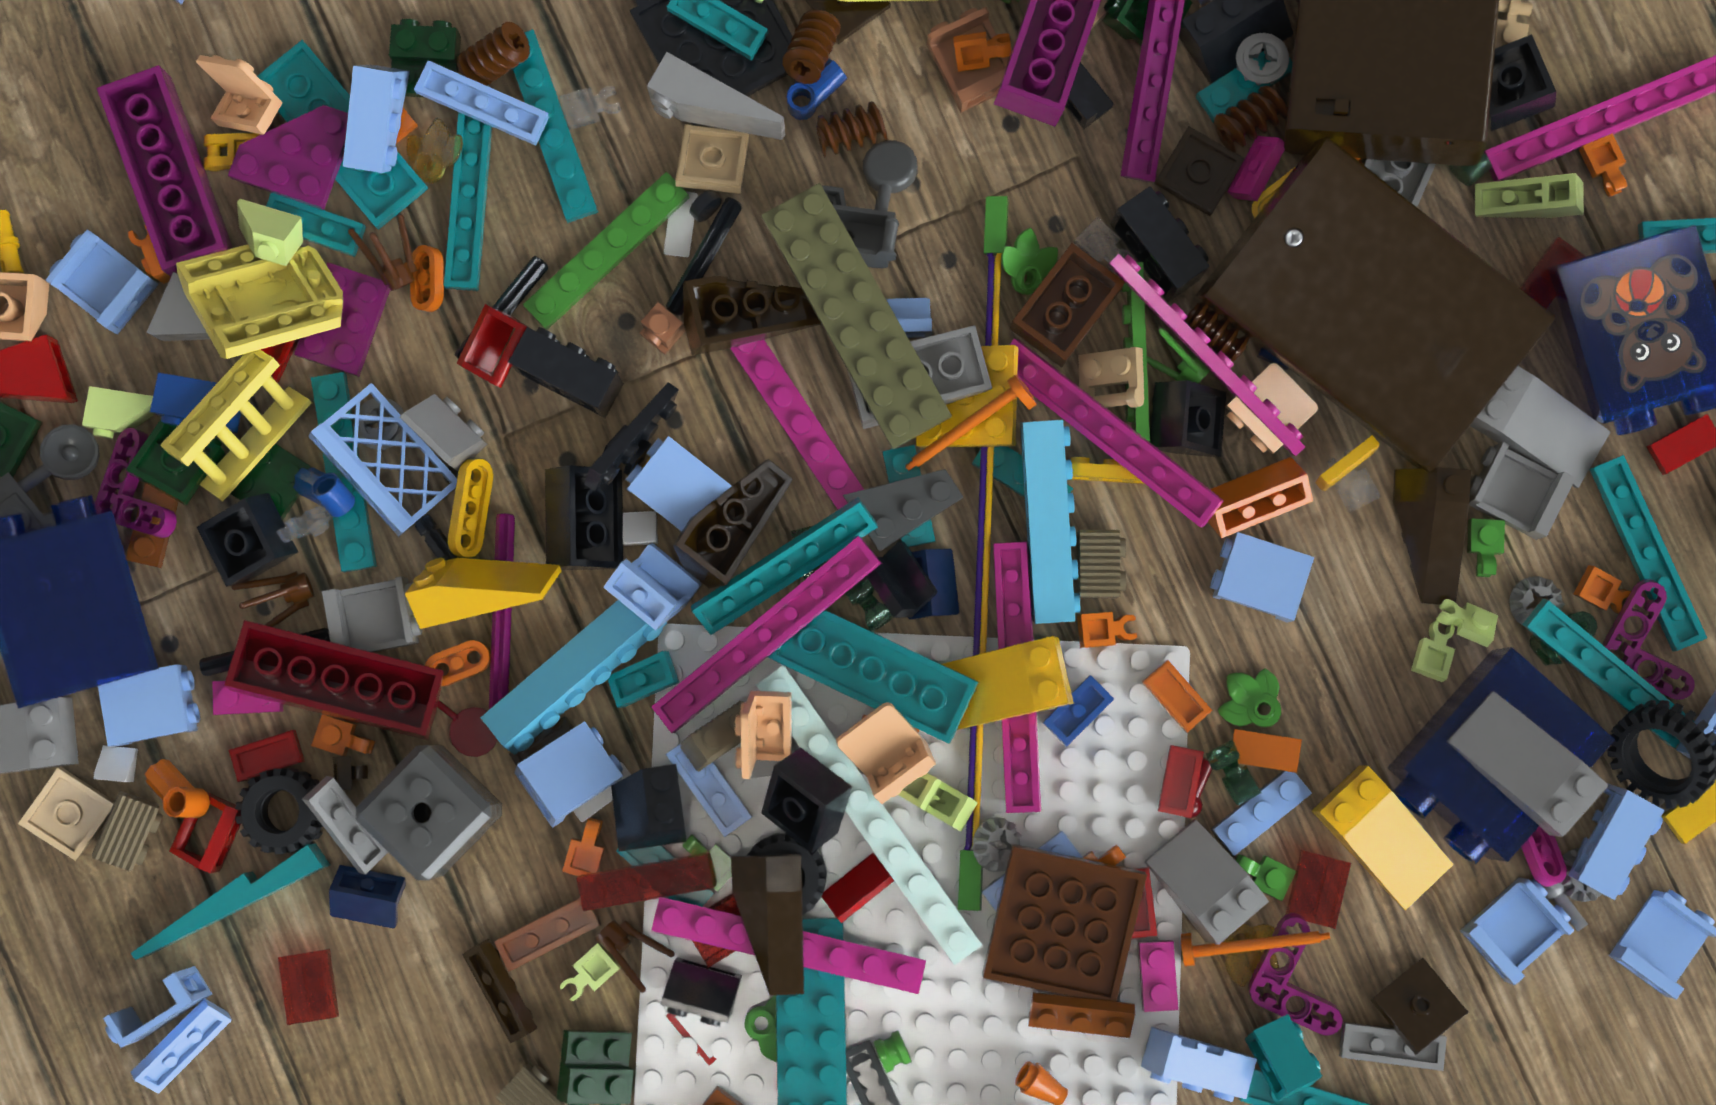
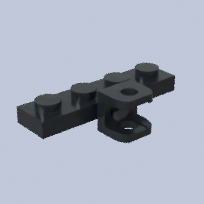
[584,382,679,492]

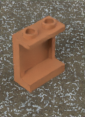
[927,7,1009,113]

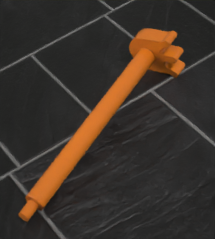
[905,375,1037,471]
[1181,931,1331,966]

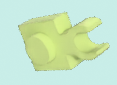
[1436,599,1498,647]
[1411,620,1455,682]
[560,943,621,1001]

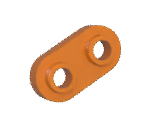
[410,245,444,312]
[425,640,491,686]

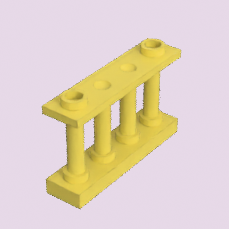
[160,350,312,502]

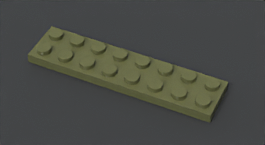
[761,183,952,450]

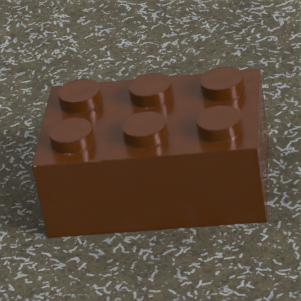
[1009,243,1125,368]

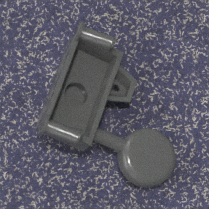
[822,140,918,268]
[0,424,100,572]

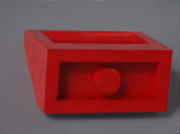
[457,304,530,388]
[169,792,241,873]

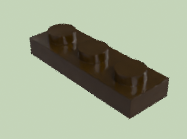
[462,939,538,1043]

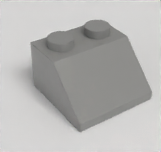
[400,394,487,472]

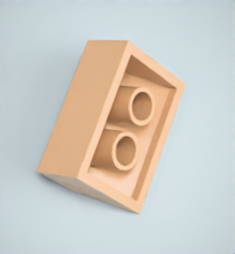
[0,272,49,341]

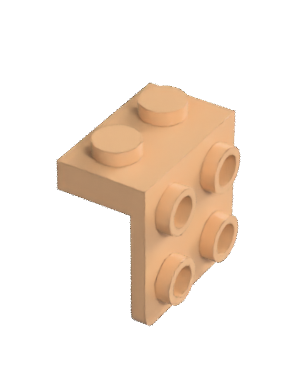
[196,55,283,135]
[1226,363,1318,454]
[735,691,792,779]
[837,702,936,804]

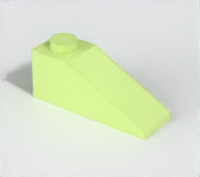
[1475,173,1584,218]

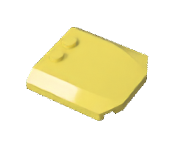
[176,244,343,359]

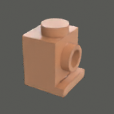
[640,302,685,355]

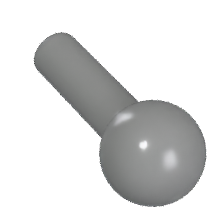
[1542,881,1588,932]

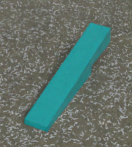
[131,843,330,960]

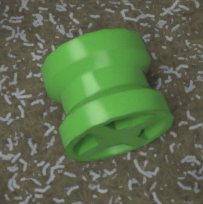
[873,1030,912,1073]

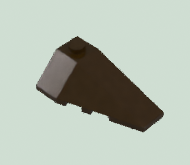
[683,276,821,356]
[673,459,793,589]
[1393,467,1471,605]
[731,854,804,996]

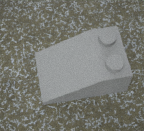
[1144,819,1269,945]

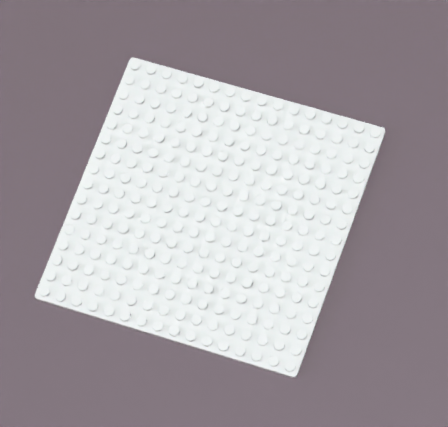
[634,624,1190,1105]

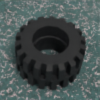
[236,768,323,854]
[746,833,826,915]

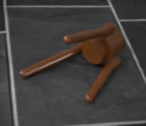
[348,214,418,291]
[231,571,315,627]
[595,920,675,993]

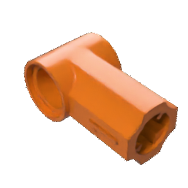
[144,759,210,818]

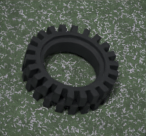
[1607,700,1716,809]

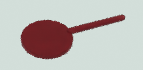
[437,701,498,757]

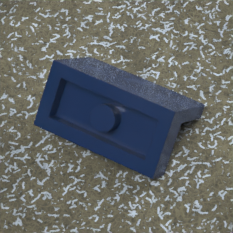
[908,549,959,620]
[329,865,405,928]

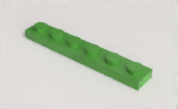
[523,171,690,330]
[1121,262,1150,442]

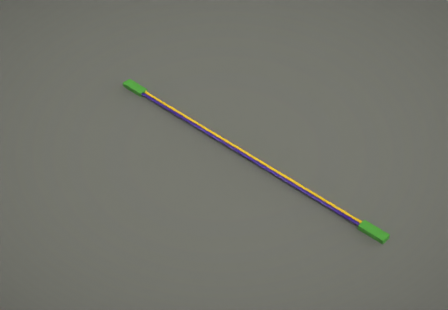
[958,196,1009,911]

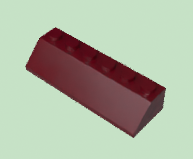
[224,620,444,740]

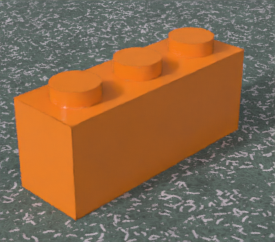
[1208,457,1313,538]

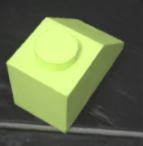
[237,199,303,266]
[82,386,155,439]

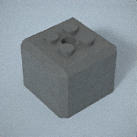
[356,745,502,880]

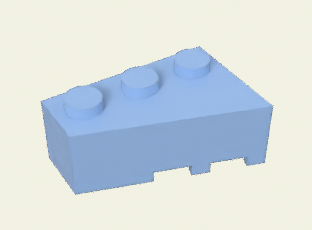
[343,64,410,173]
[1568,783,1664,900]
[1141,1027,1257,1102]

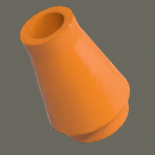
[1015,1061,1068,1105]

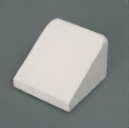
[623,511,658,546]
[93,745,138,782]

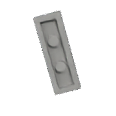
[302,776,388,875]
[1339,1022,1447,1071]

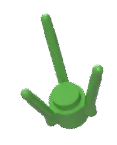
[1147,328,1210,383]

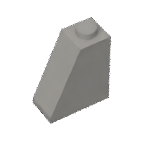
[146,272,211,341]

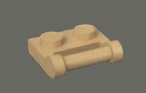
[1078,347,1144,408]

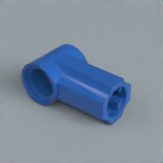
[787,58,847,120]
[293,467,355,517]

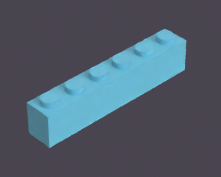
[1020,420,1081,624]
[480,600,668,755]

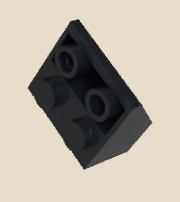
[660,957,742,1026]

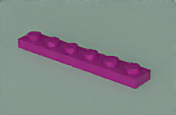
[1120,0,1185,183]

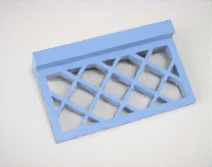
[309,383,457,537]

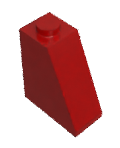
[0,334,78,403]

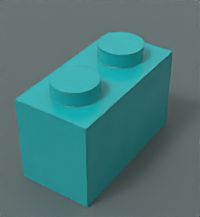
[1245,1014,1322,1101]

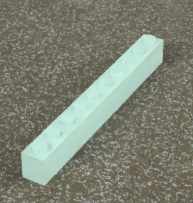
[756,665,982,965]

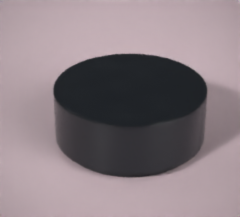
[690,190,722,223]

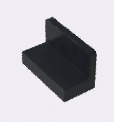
[1065,62,1114,129]
[866,542,937,618]

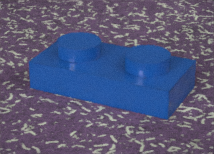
[1042,675,1114,747]

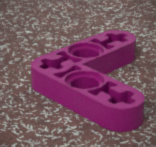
[94,428,177,538]
[1602,579,1695,700]
[1248,913,1343,1036]

